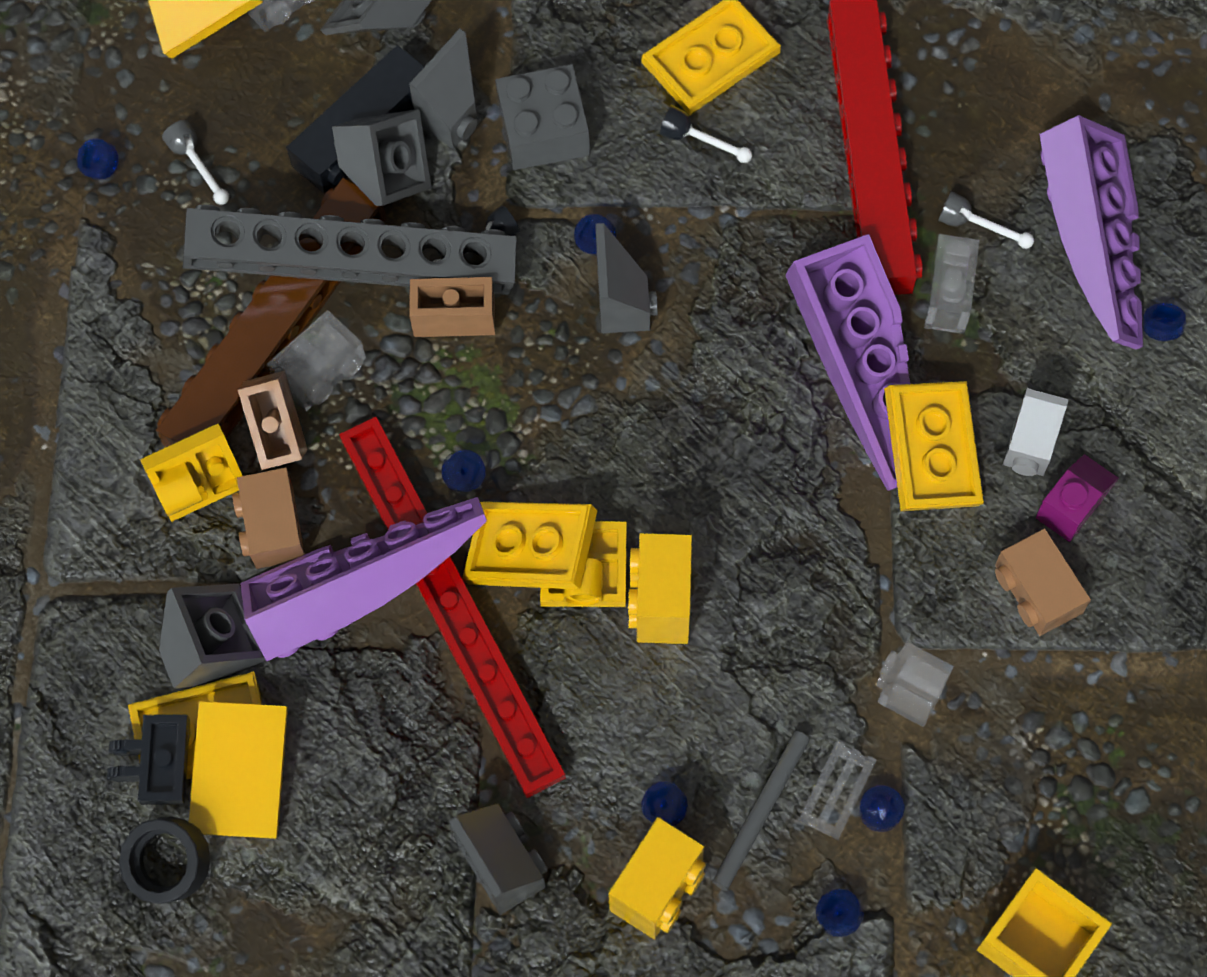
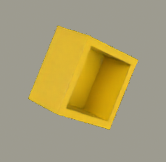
[628,533,692,644]
[608,818,706,940]
[977,868,1112,977]

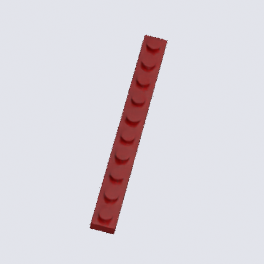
[339,417,566,798]

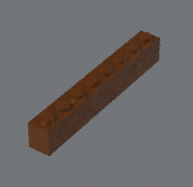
[156,178,387,447]

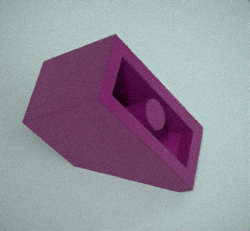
[1036,454,1119,542]

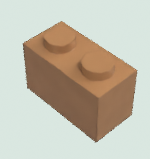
[410,277,495,337]
[238,371,308,470]
[232,467,305,569]
[995,529,1091,636]

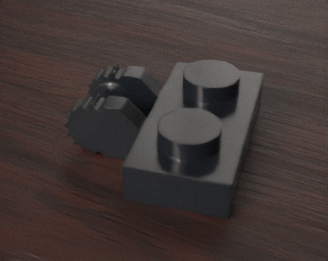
[107,715,190,805]

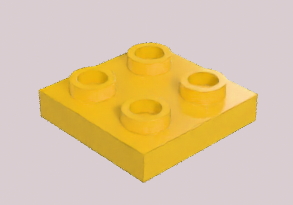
[140,424,243,522]
[540,521,627,607]

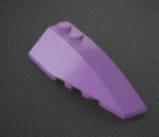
[1039,115,1143,349]
[785,234,911,491]
[240,497,487,661]

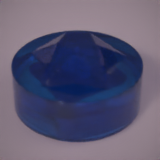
[77,138,119,180]
[574,214,616,256]
[1143,303,1186,341]
[441,450,485,492]
[641,781,688,827]
[859,785,904,832]
[816,889,864,937]

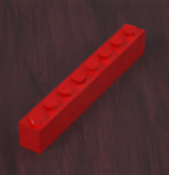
[827,0,922,295]

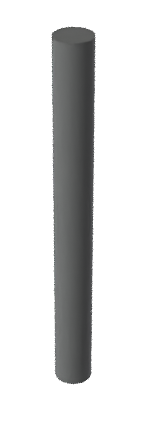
[712,731,810,891]

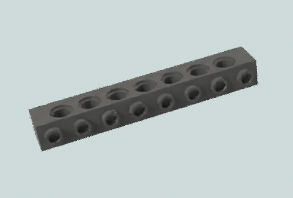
[183,204,516,295]

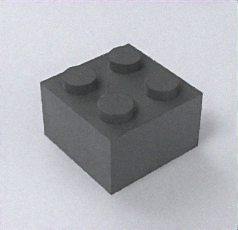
[495,64,590,170]

